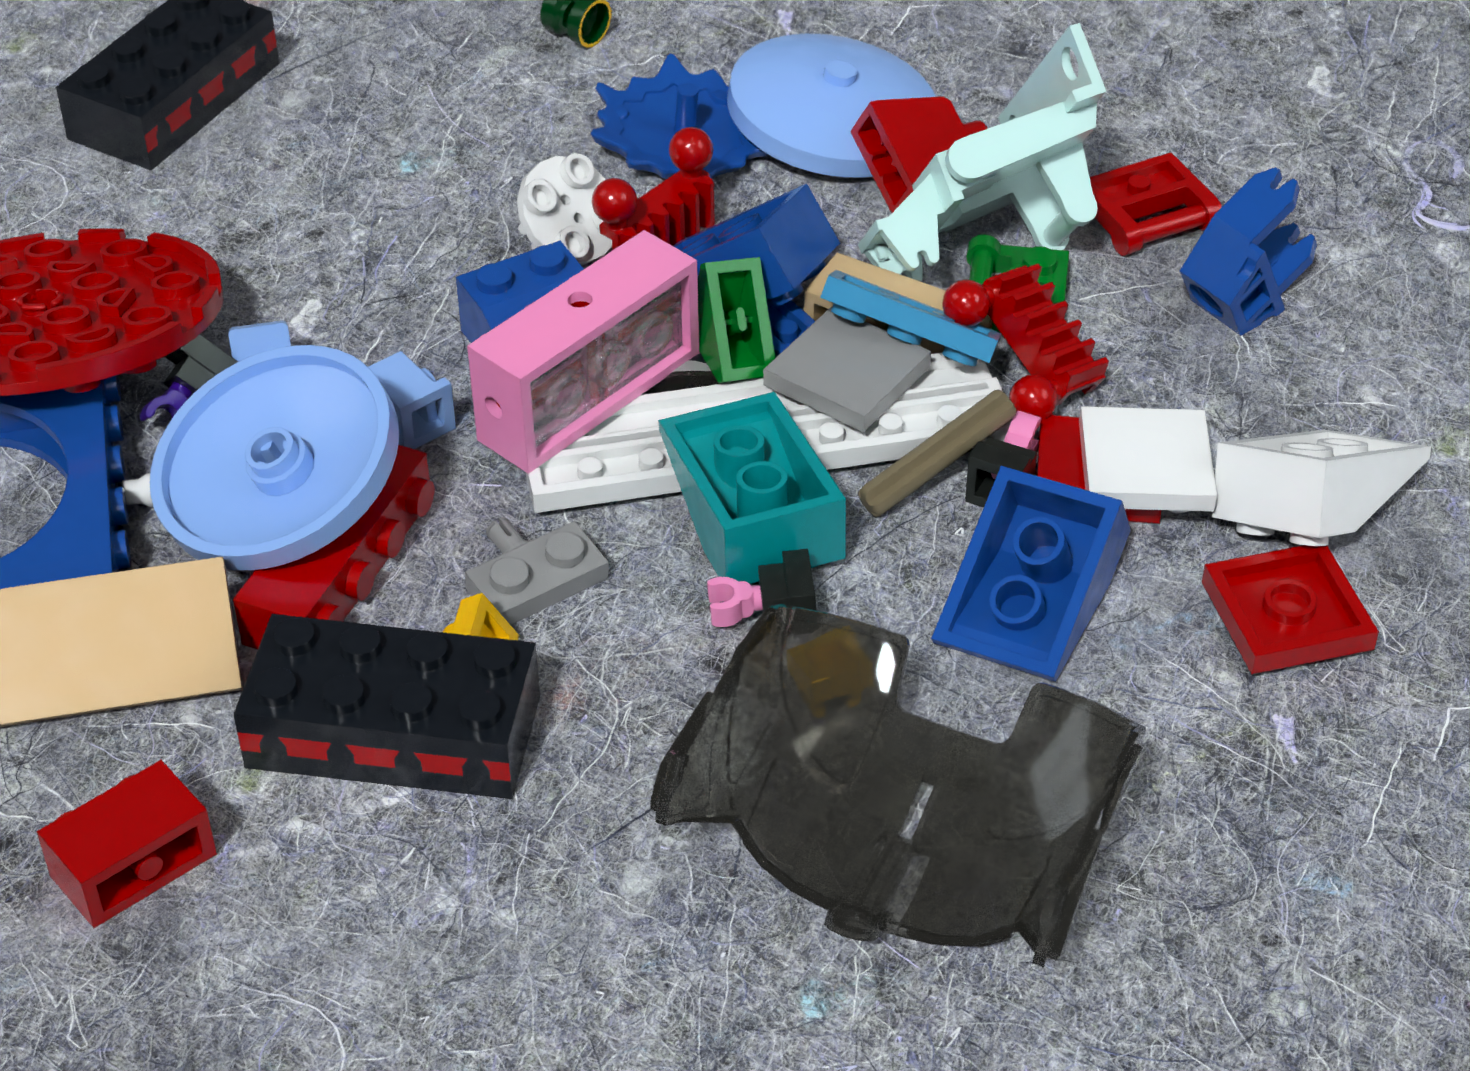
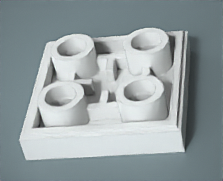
[1079,406,1217,513]

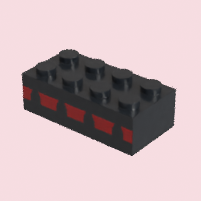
[56,0,280,171]
[233,614,540,799]

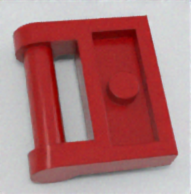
[1090,152,1222,256]

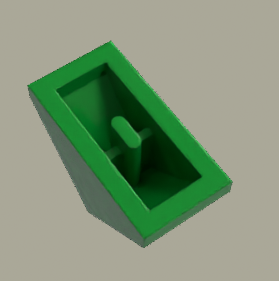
[698,257,775,383]

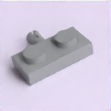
[465,517,609,625]

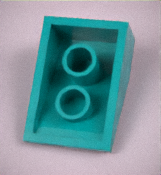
[658,392,846,584]

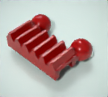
[592,127,715,249]
[942,263,1109,421]

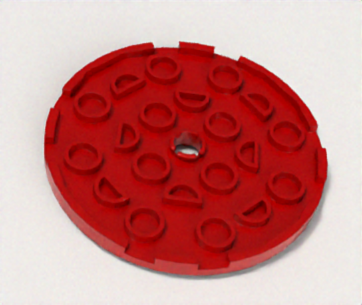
[0,228,224,396]

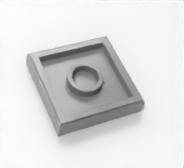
[763,307,931,432]

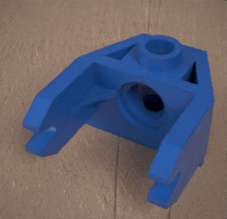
[1180,167,1317,336]

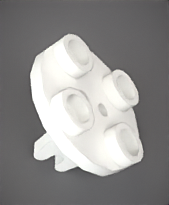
[517,153,612,266]

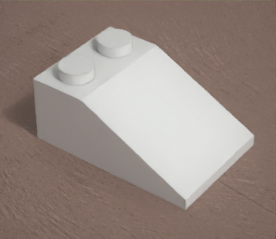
[1212,429,1431,546]

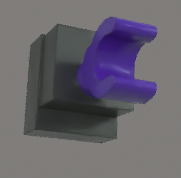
[140,335,238,421]

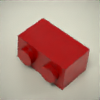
[36,760,217,928]

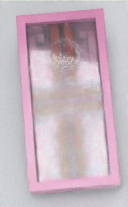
[467,230,699,474]

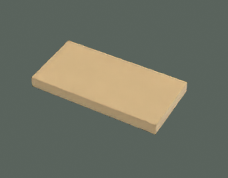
[0,556,243,727]

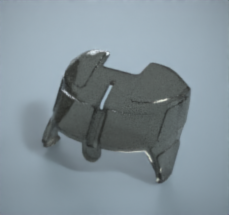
[650,604,1146,967]

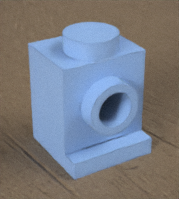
[368,351,456,449]

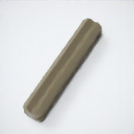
[858,390,1017,517]

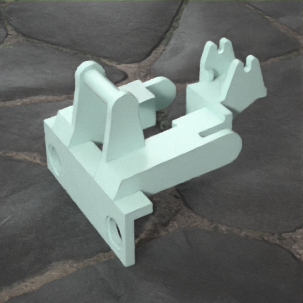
[858,23,1106,282]

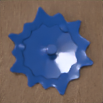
[591,53,768,179]

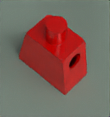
[850,96,988,213]

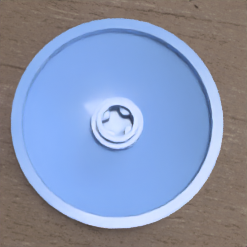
[727,33,936,178]
[150,345,399,570]

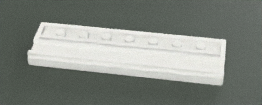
[525,352,1013,513]

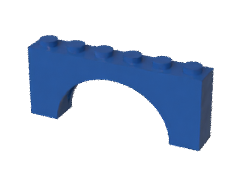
[0,375,131,589]

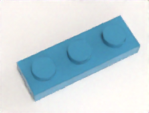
[820,270,1002,366]

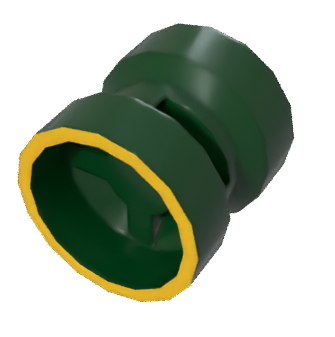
[540,0,611,48]

